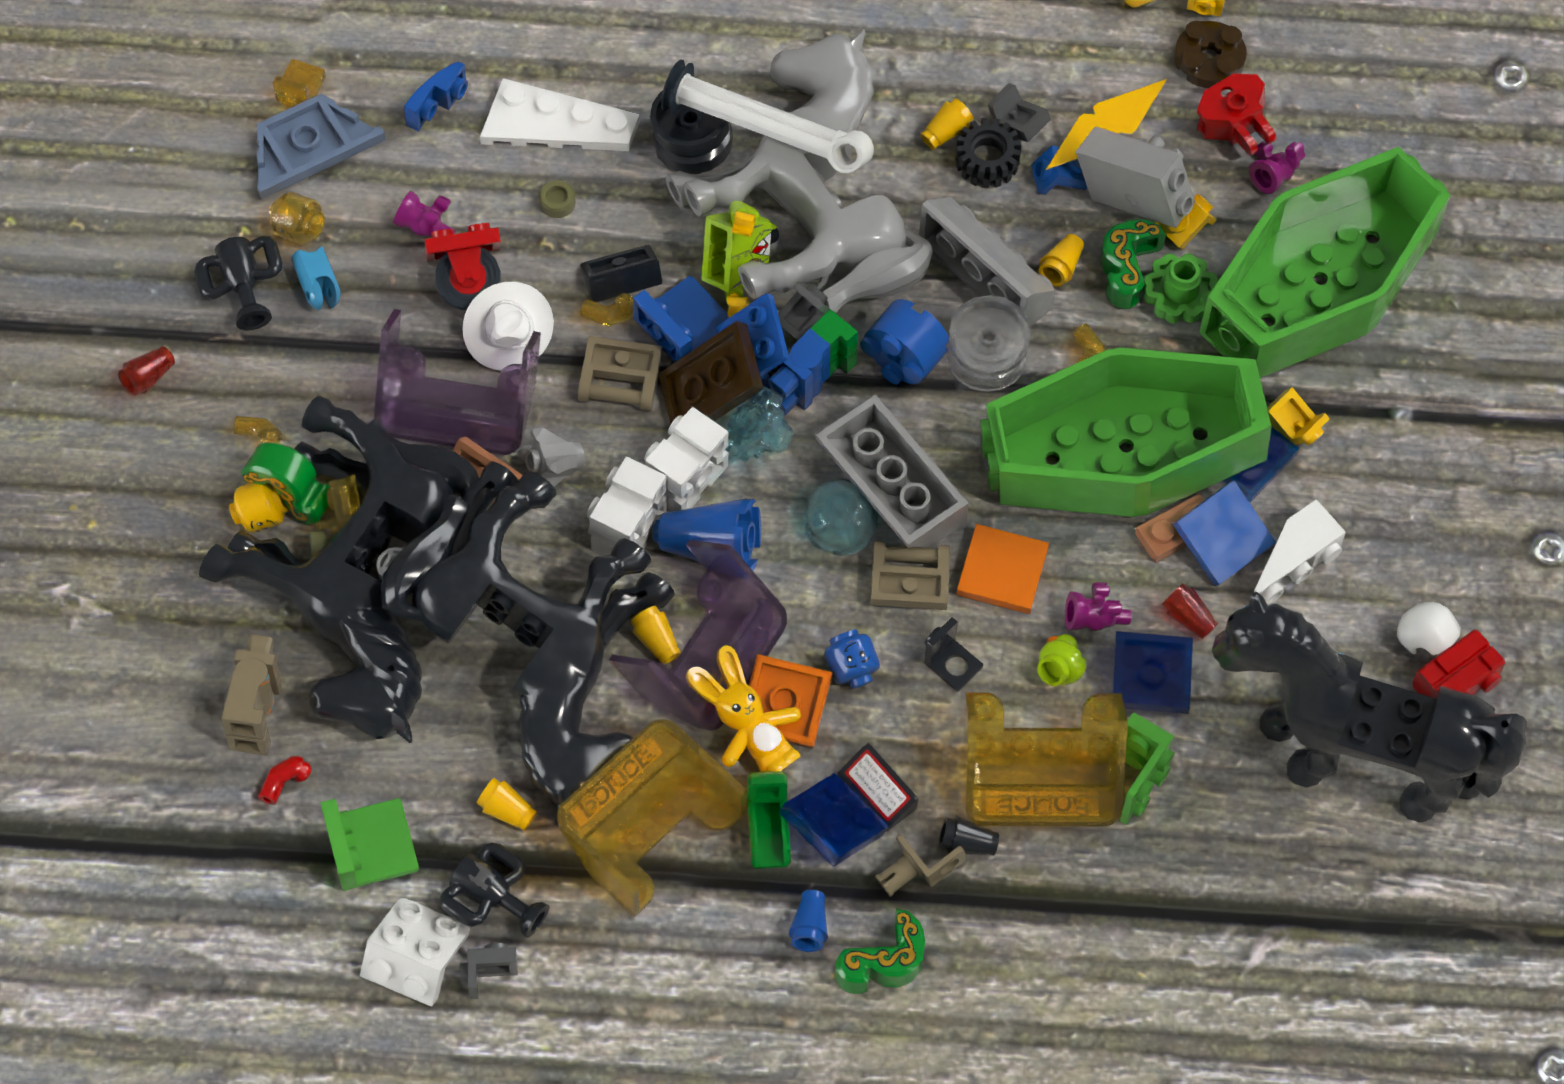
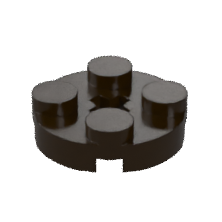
[1174,21,1247,88]

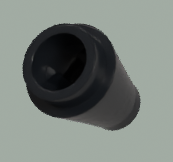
[939,815,999,856]

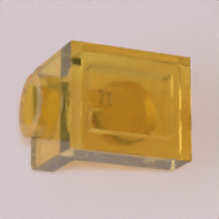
[273,59,326,108]
[316,475,360,534]

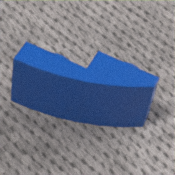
[404,61,468,132]

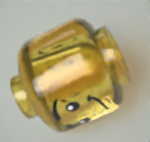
[269,192,325,244]

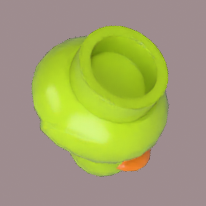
[1037,634,1086,686]

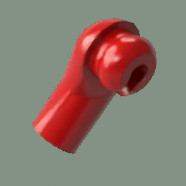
[258,756,312,805]

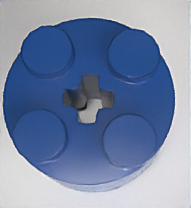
[860,299,950,385]

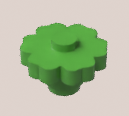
[1143,253,1218,324]

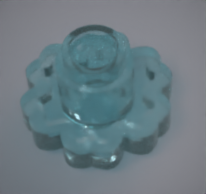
[726,386,793,462]

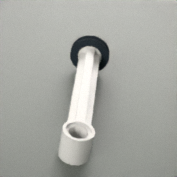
[661,59,874,173]

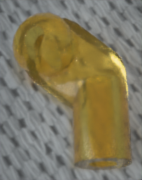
[580,293,634,327]
[1073,323,1106,363]
[234,416,283,443]

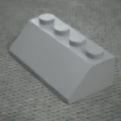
[919,197,1055,335]
[815,394,969,548]

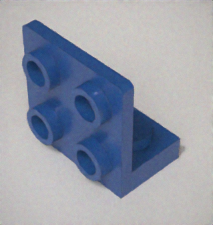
[633,276,728,363]
[715,293,789,401]

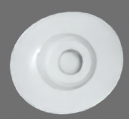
[463,282,554,371]

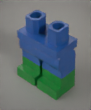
[769,309,858,416]

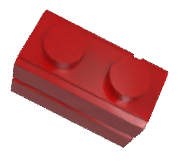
[1412,629,1505,698]

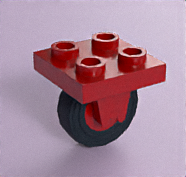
[425,223,501,310]

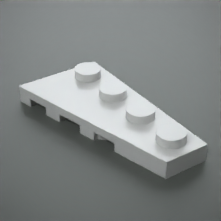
[480,78,640,151]

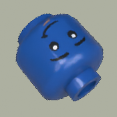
[824,629,880,689]

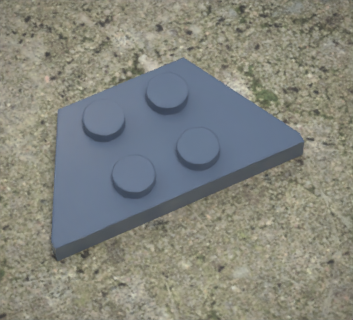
[257,93,386,200]

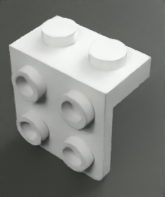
[360,898,470,1007]

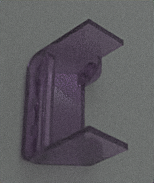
[374,309,541,455]
[609,540,787,731]

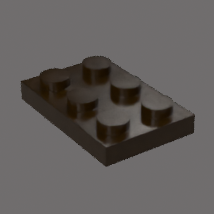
[658,321,763,423]

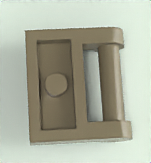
[578,336,662,411]
[870,541,950,610]

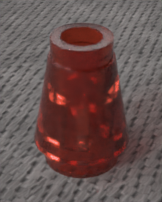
[118,346,175,396]
[1162,583,1219,640]

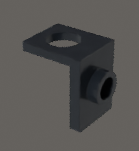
[924,617,983,692]

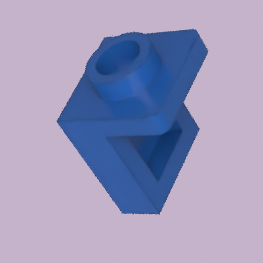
[1032,146,1088,195]

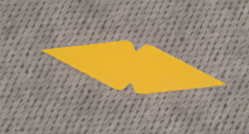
[1046,79,1167,170]

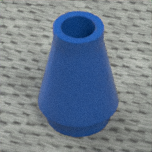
[788,890,828,952]

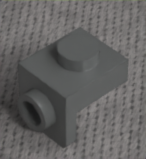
[988,83,1051,142]
[778,282,830,341]
[460,943,518,999]

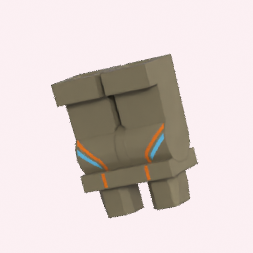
[221,634,282,756]

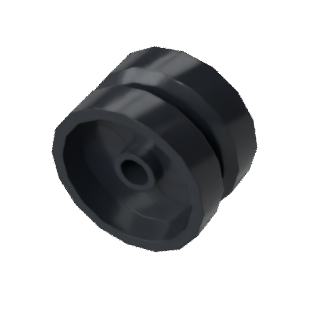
[650,90,733,174]

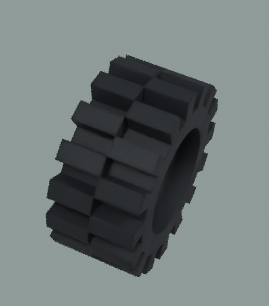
[955,118,1022,188]

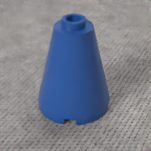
[653,498,762,575]

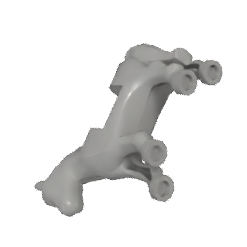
[665,29,933,339]

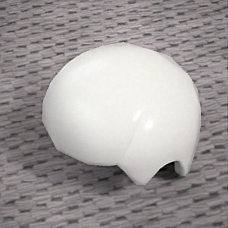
[1397,602,1461,655]

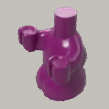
[1249,141,1305,194]
[392,190,456,237]
[1065,582,1132,631]

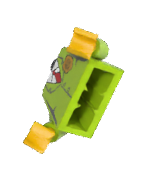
[702,200,779,318]

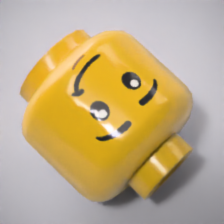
[229,483,289,533]

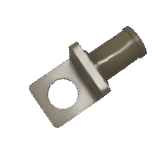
[875,834,967,897]

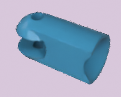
[291,247,341,310]

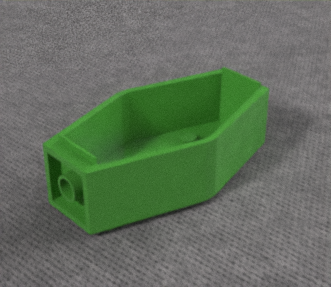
[1199,147,1451,378]
[980,348,1271,517]

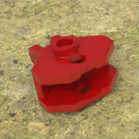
[1197,73,1277,156]

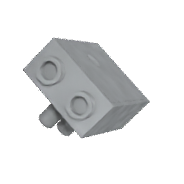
[1076,126,1195,228]

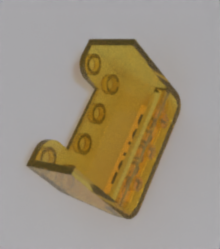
[963,692,1128,827]
[557,719,747,917]

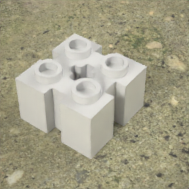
[644,407,728,512]
[587,456,667,556]

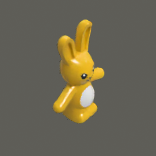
[686,645,801,772]

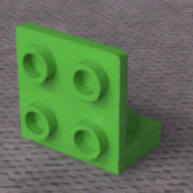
[1118,712,1175,825]
[320,798,419,891]

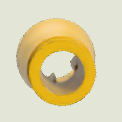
[920,98,974,150]
[1038,234,1084,287]
[630,606,681,665]
[476,778,537,831]

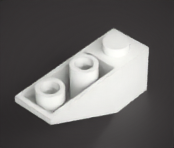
[1254,499,1346,605]

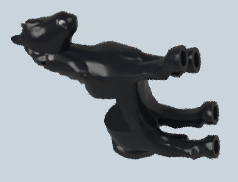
[199,395,479,743]
[381,461,675,826]
[1212,592,1527,823]

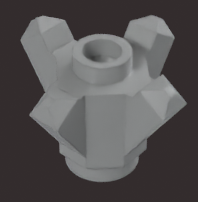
[518,424,585,487]

